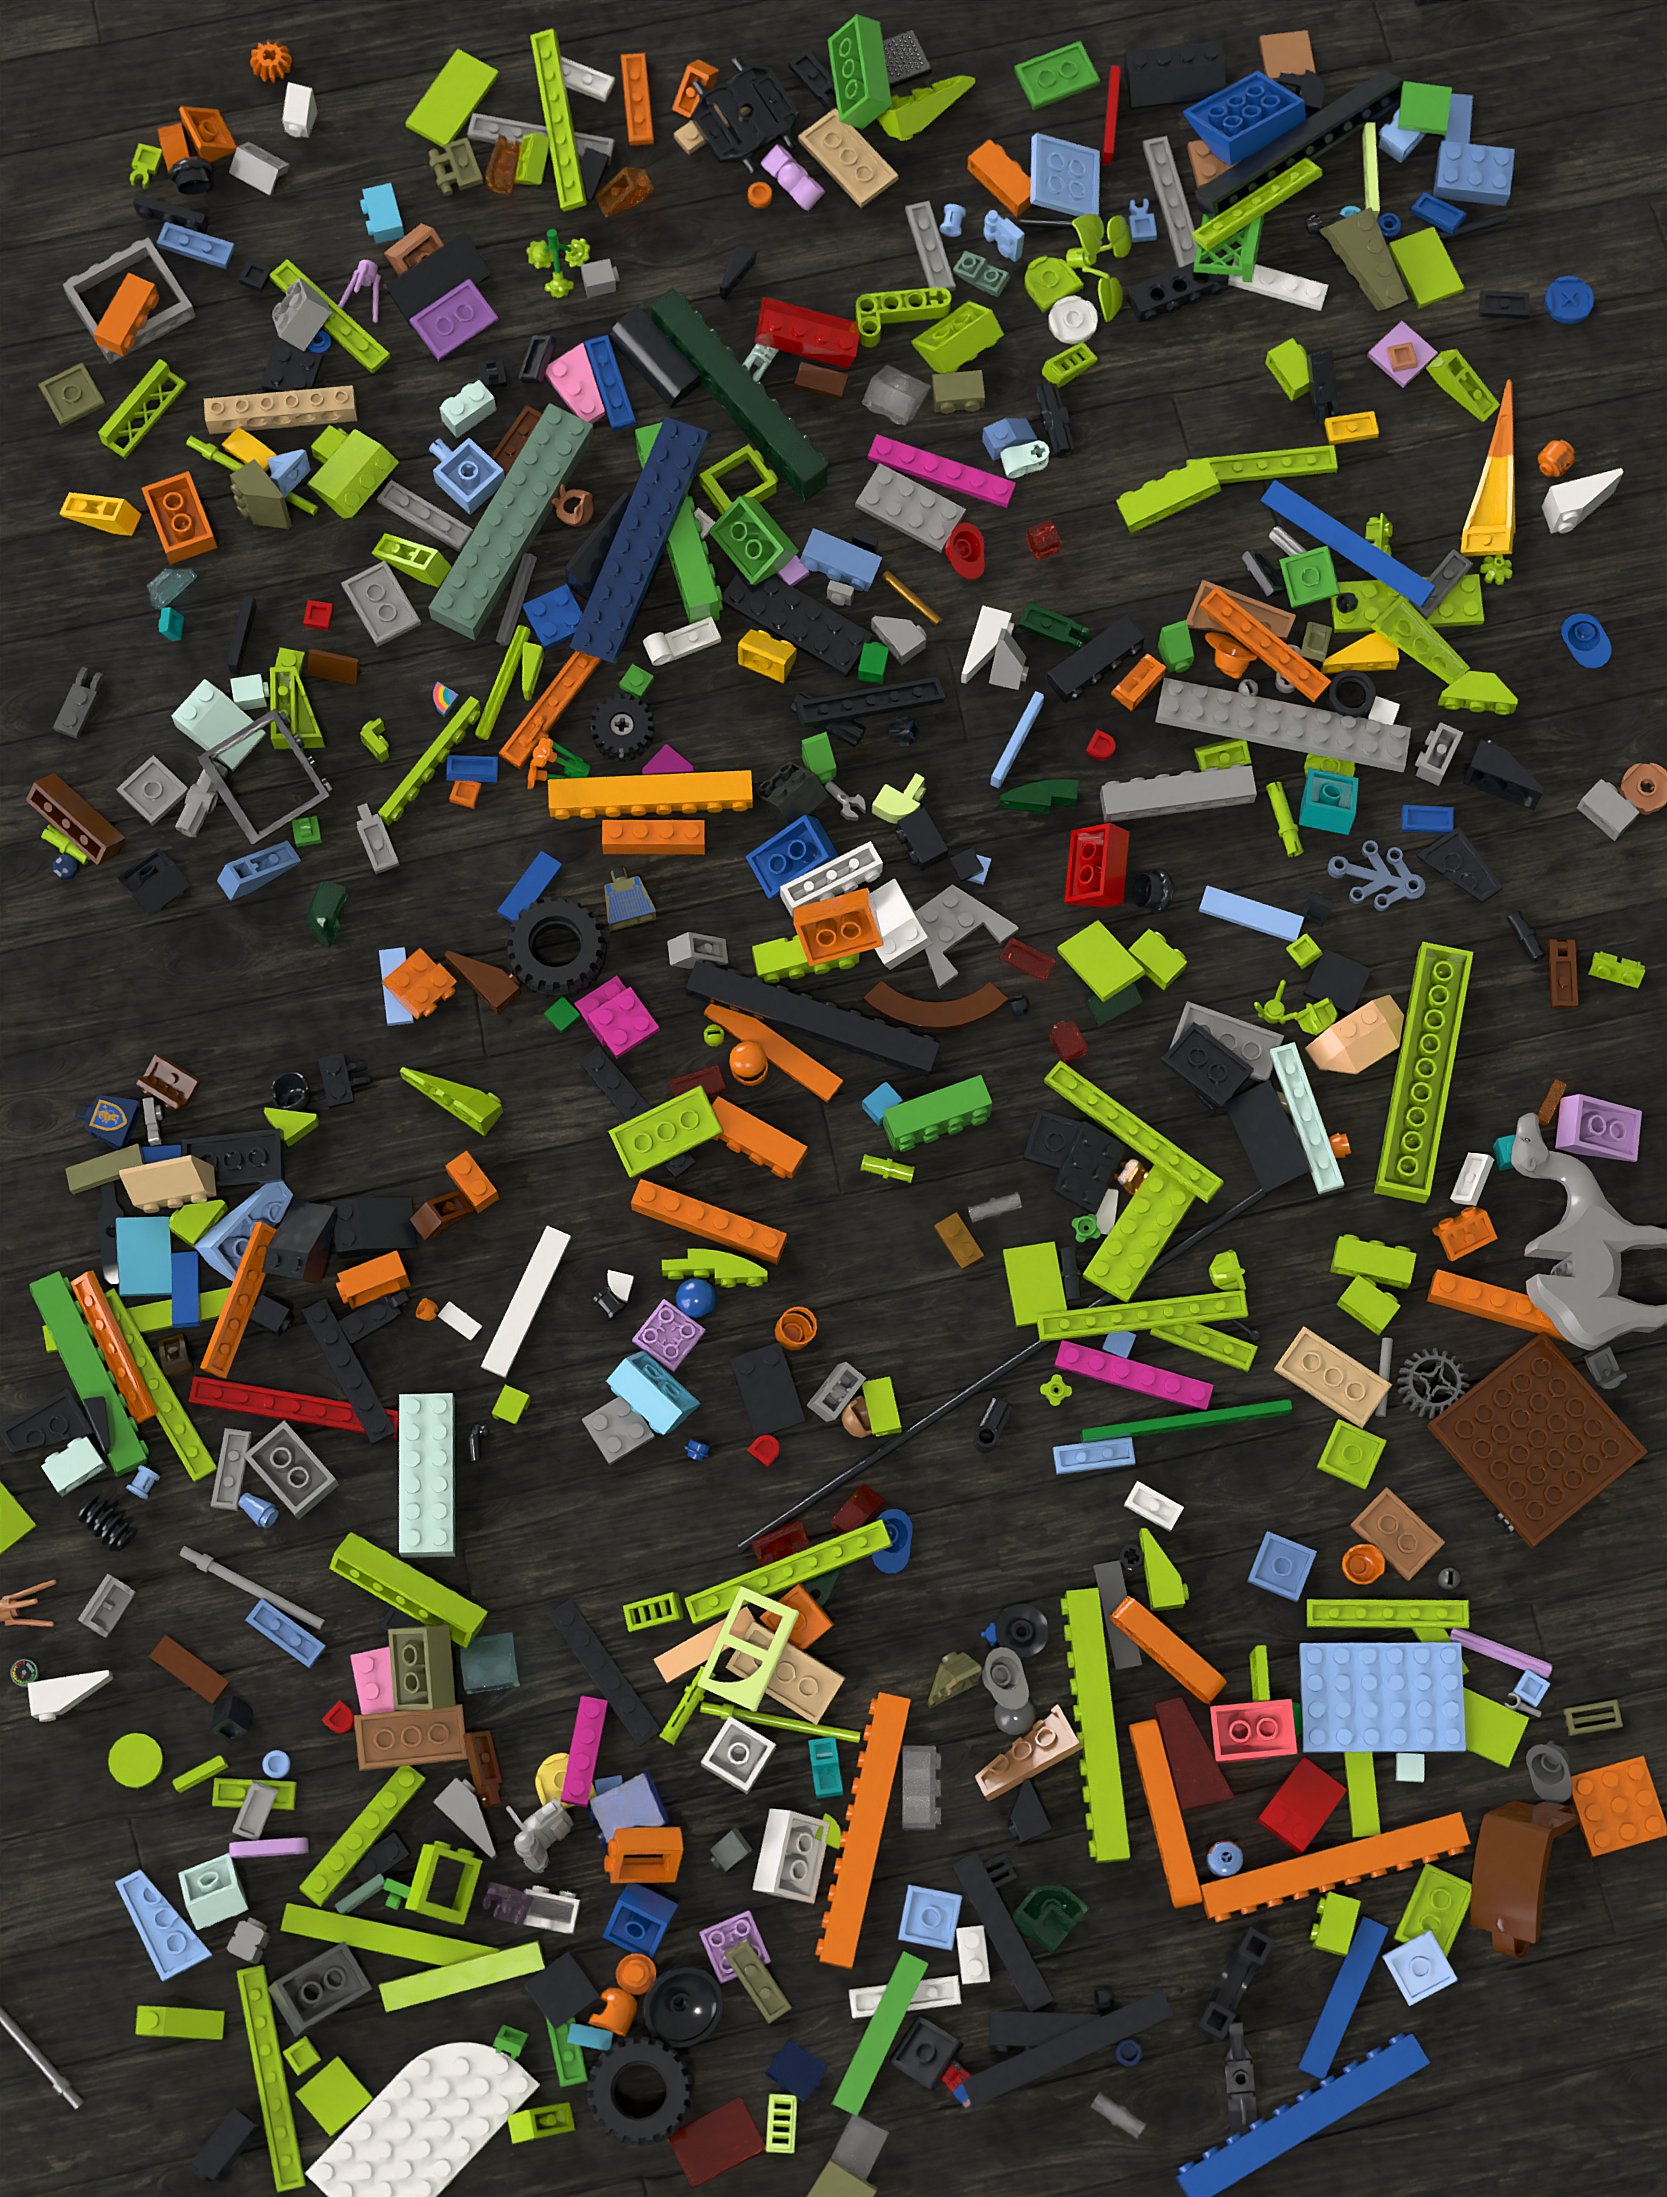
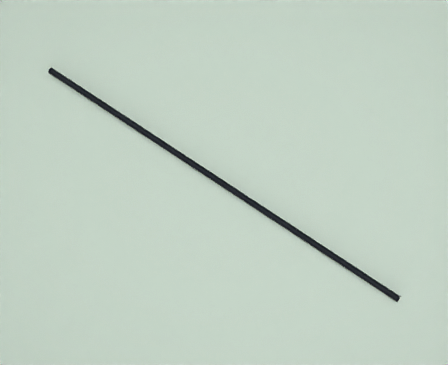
[737,1187,1269,1554]

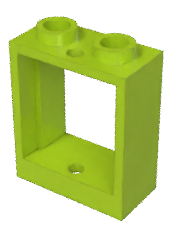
[699,444,778,515]
[405,1841,482,1925]

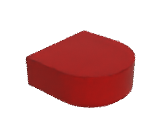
[1086,729,1115,760]
[748,1435,779,1468]
[322,1700,354,1734]

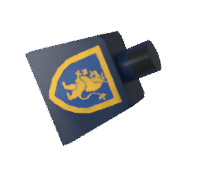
[75,1095,142,1150]

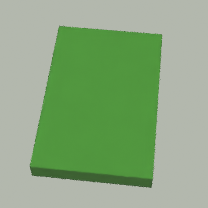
[1014,41,1100,110]

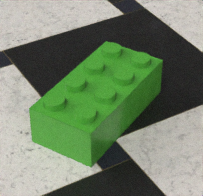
[828,15,892,129]
[882,1075,992,1152]

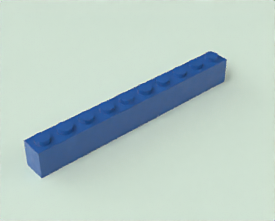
[1175,2032,1430,2197]

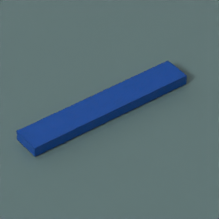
[1298,1917,1389,2080]

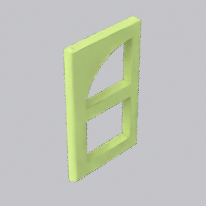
[697,1586,800,1712]

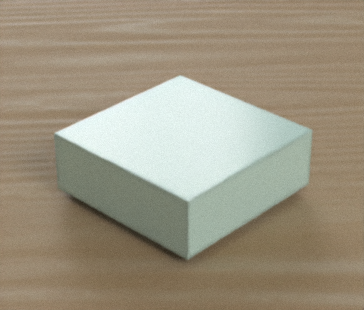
[1396,1753,1424,1782]

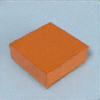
[449,781,482,809]

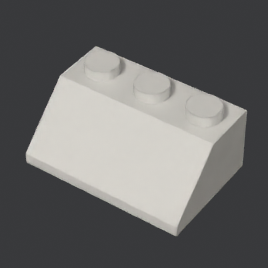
[753,1809,830,1904]

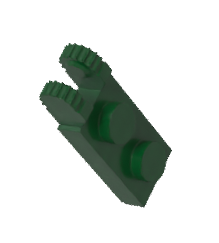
[1018,603,1092,651]

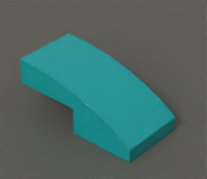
[808,1737,843,1799]

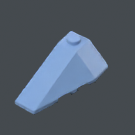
[194,1181,293,1282]

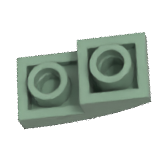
[953,251,1010,297]

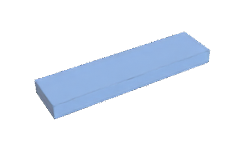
[990,691,1044,788]
[1199,886,1304,942]

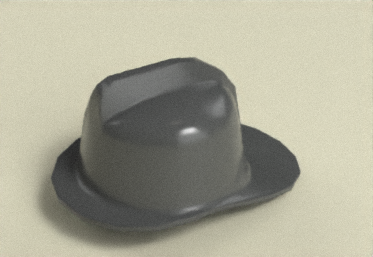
[1526,1741,1572,1804]

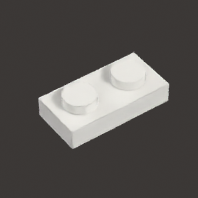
[1450,1152,1494,1206]
[1124,1481,1184,1532]
[956,1926,990,1985]

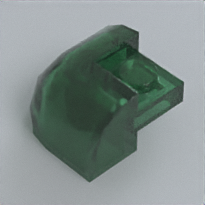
[307,881,348,948]
[1013,1884,1089,1953]

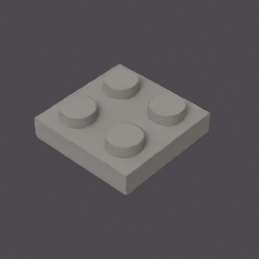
[116,755,189,826]
[582,1397,655,1465]

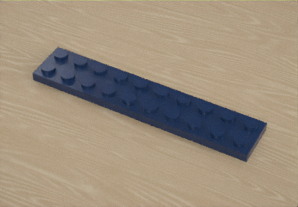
[569,417,712,665]

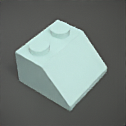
[179,1853,248,1930]

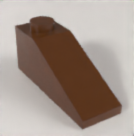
[444,951,521,1015]

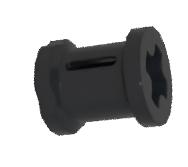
[591,1287,626,1322]

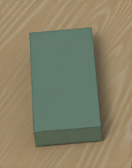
[335,1874,386,1915]

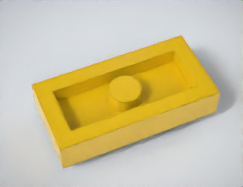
[1324,411,1379,445]

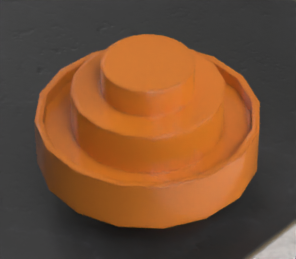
[616,1954,656,1995]

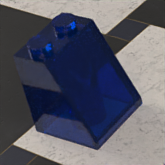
[587,1771,671,1849]

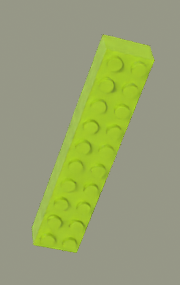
[1374,942,1473,1203]

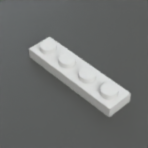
[1228,260,1328,311]

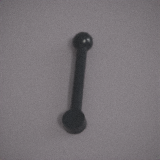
[1229,1319,1260,1341]

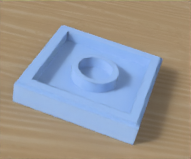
[898,1885,962,1951]
[1383,1930,1458,2006]

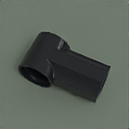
[973,1398,1013,1453]

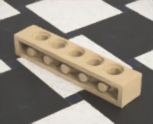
[204,386,357,434]

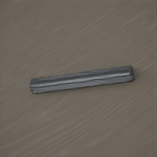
[496,553,537,646]

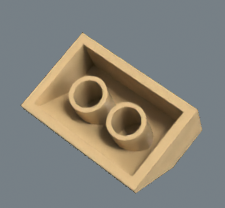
[119,1155,216,1213]

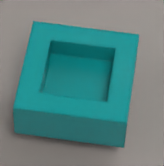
[159,607,184,641]

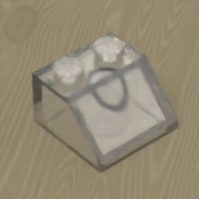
[862,365,931,425]

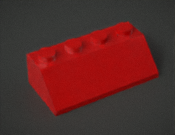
[754,297,860,369]

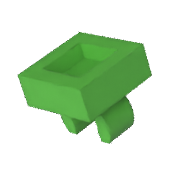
[292,816,322,847]
[383,1878,411,1910]
[493,2025,529,2060]

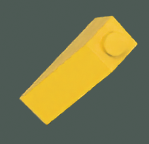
[60,493,141,536]
[1321,631,1399,674]

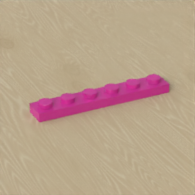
[868,434,1016,508]
[1054,1340,1214,1412]

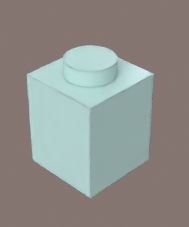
[230,674,270,710]

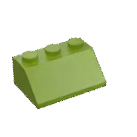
[911,301,1004,374]
[307,429,399,518]

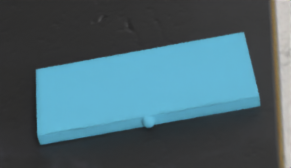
[567,2023,613,2051]

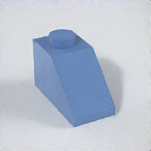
[982,418,1037,461]

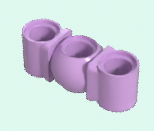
[761,144,825,211]

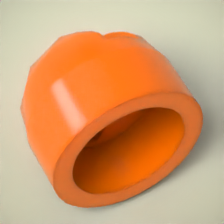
[416,1298,438,1321]

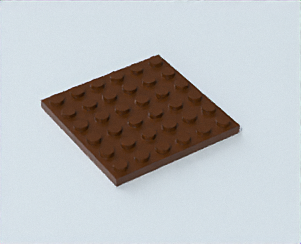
[1427,1332,1648,1549]

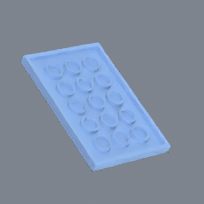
[1299,1643,1466,1752]

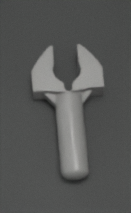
[825,781,865,820]

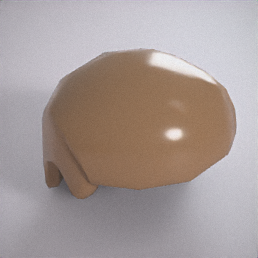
[841,1395,872,1438]

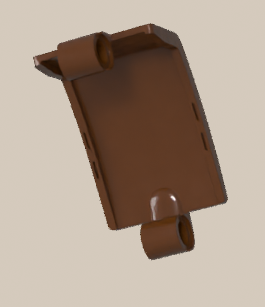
[1470,1801,1579,1959]

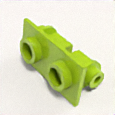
[1366,513,1393,556]
[1589,951,1645,988]

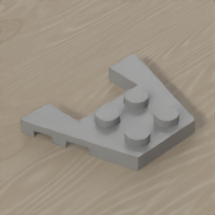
[915,884,1019,989]

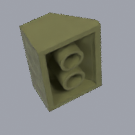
[230,459,292,529]
[388,1625,455,1710]

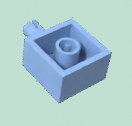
[429,438,505,514]

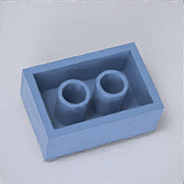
[1433,141,1515,206]

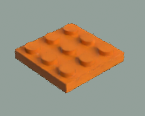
[1571,1756,1667,1857]

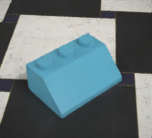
[606,1350,701,1435]

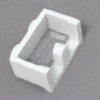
[519,1886,580,1935]

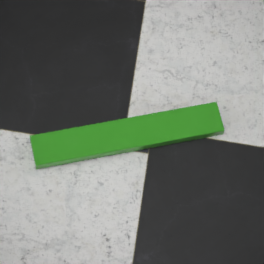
[832,1951,928,2116]

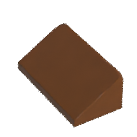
[308,649,361,685]

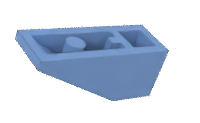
[217,840,301,901]

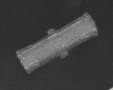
[968,1192,1022,1223]
[1091,2092,1146,2139]

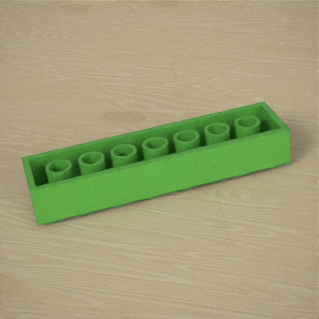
[635,422,723,625]

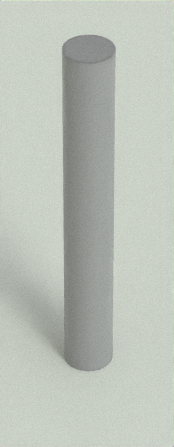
[1375,1338,1393,1417]

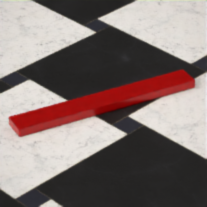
[189,1376,399,1439]

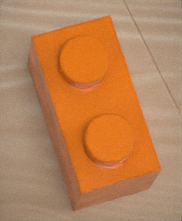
[445,1151,499,1213]

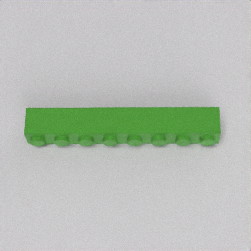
[30,1272,149,1477]

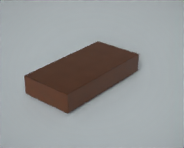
[794,362,849,400]

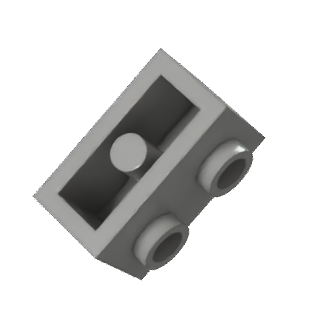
[1415,722,1463,786]

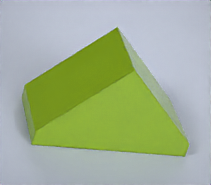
[264,1108,319,1147]

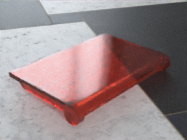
[668,2097,766,2188]

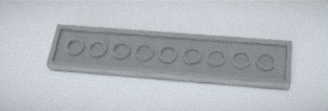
[1155,678,1411,772]

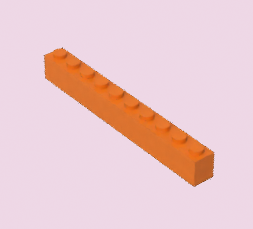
[815,1692,911,1969]
[1200,1812,1470,1922]

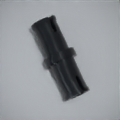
[1506,911,1546,962]
[1060,1247,1082,1301]

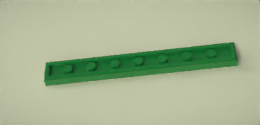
[1080,1399,1292,1443]

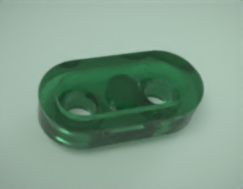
[804,1567,840,1607]

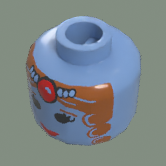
[1207,1840,1243,1877]

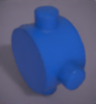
[981,1623,997,1646]

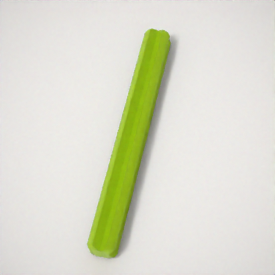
[475,625,530,740]

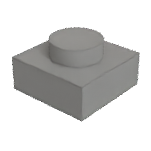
[827,580,854,606]

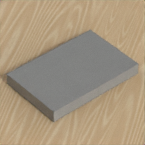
[341,561,421,647]

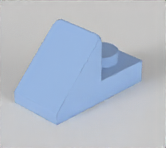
[268,449,311,498]

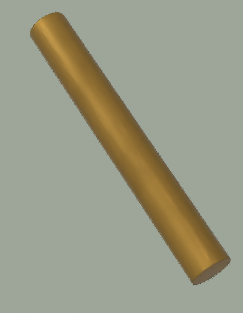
[881,570,942,626]

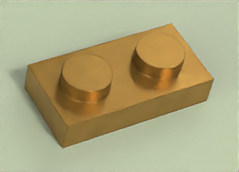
[934,1212,984,1271]

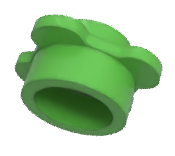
[1072,1214,1101,1243]

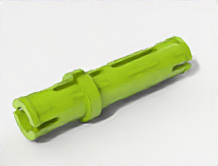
[1266,782,1304,857]
[659,1666,716,1745]

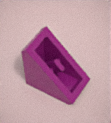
[642,744,693,775]

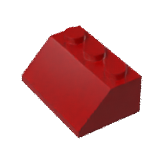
[1064,823,1129,908]

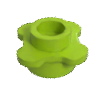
[1040,1375,1072,1406]

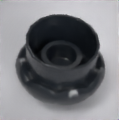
[169,156,212,195]
[1133,868,1174,914]

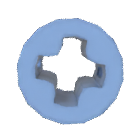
[940,204,966,237]
[126,1465,160,1500]

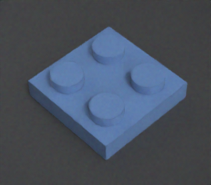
[1247,1531,1317,1602]

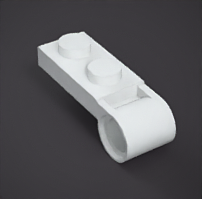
[643,617,721,666]

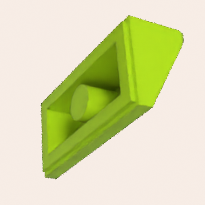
[514,133,550,185]
[1194,738,1251,772]

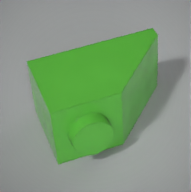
[1158,620,1194,673]
[802,732,836,784]

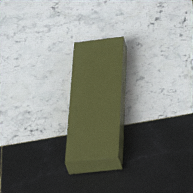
[65,1144,145,1194]
[723,1938,792,2023]

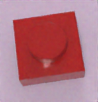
[303,600,334,630]

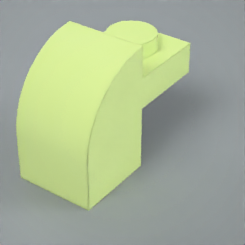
[872,774,926,824]

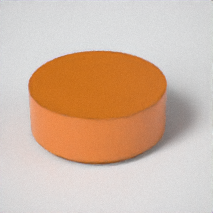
[748,182,772,208]

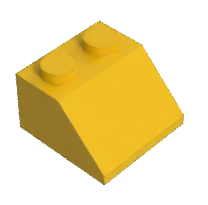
[738,629,797,683]

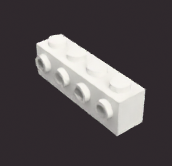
[780,841,883,918]

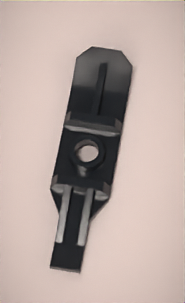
[98,1181,125,1284]
[1225,2022,1258,2135]

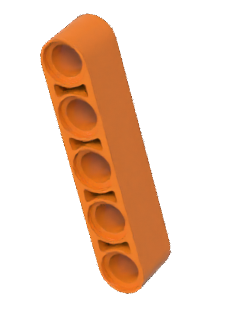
[1110,1596,1227,1704]

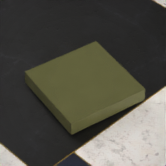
[38,362,106,427]
[807,2158,878,2197]

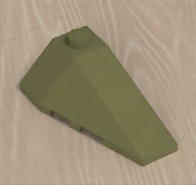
[928,1651,982,1709]

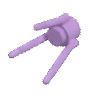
[338,260,381,323]

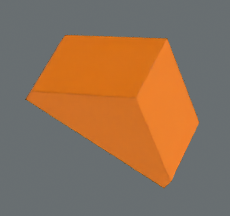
[158,123,190,173]

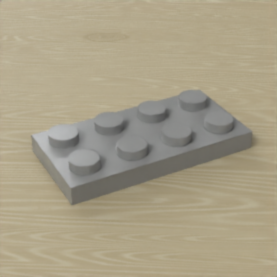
[855,464,966,553]

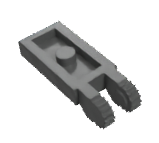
[53,667,104,739]

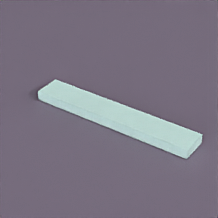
[1269,1042,1344,1194]

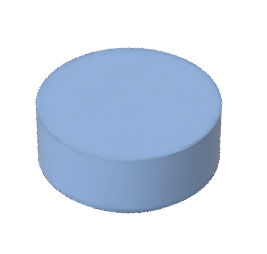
[263,1751,291,1779]

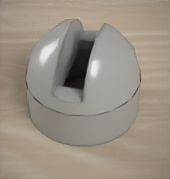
[1237,679,1258,696]

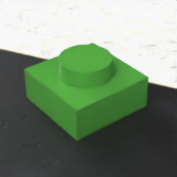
[619,664,654,699]

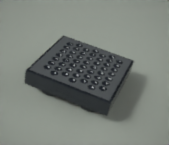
[882,29,932,88]

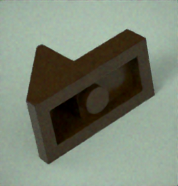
[158,1333,194,1379]

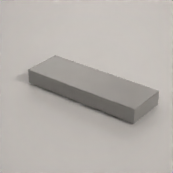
[211,1428,252,1511]

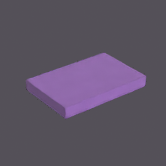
[410,278,498,361]

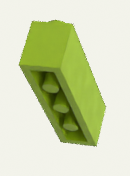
[1116,457,1221,534]

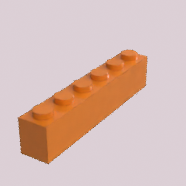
[631,1179,787,1264]
[1426,1269,1571,1343]

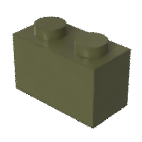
[932,370,985,414]

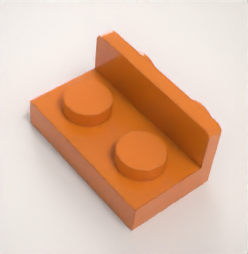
[1432,1206,1498,1261]

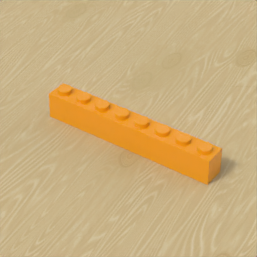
[548,770,753,819]

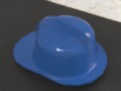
[1561,613,1612,668]
[871,1509,912,1573]

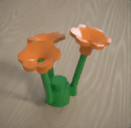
[525,718,590,789]

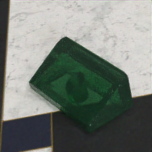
[1085,982,1143,1027]

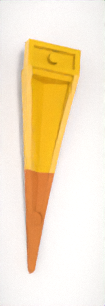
[1461,380,1515,557]

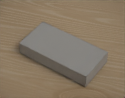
[232,1780,279,1841]

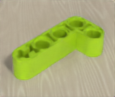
[856,287,951,347]

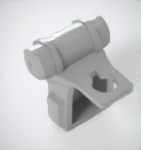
[506,1798,573,1873]

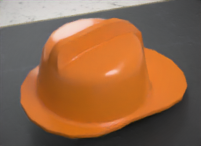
[1205,632,1257,679]

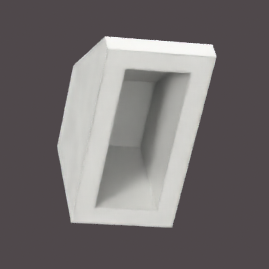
[283,83,317,138]

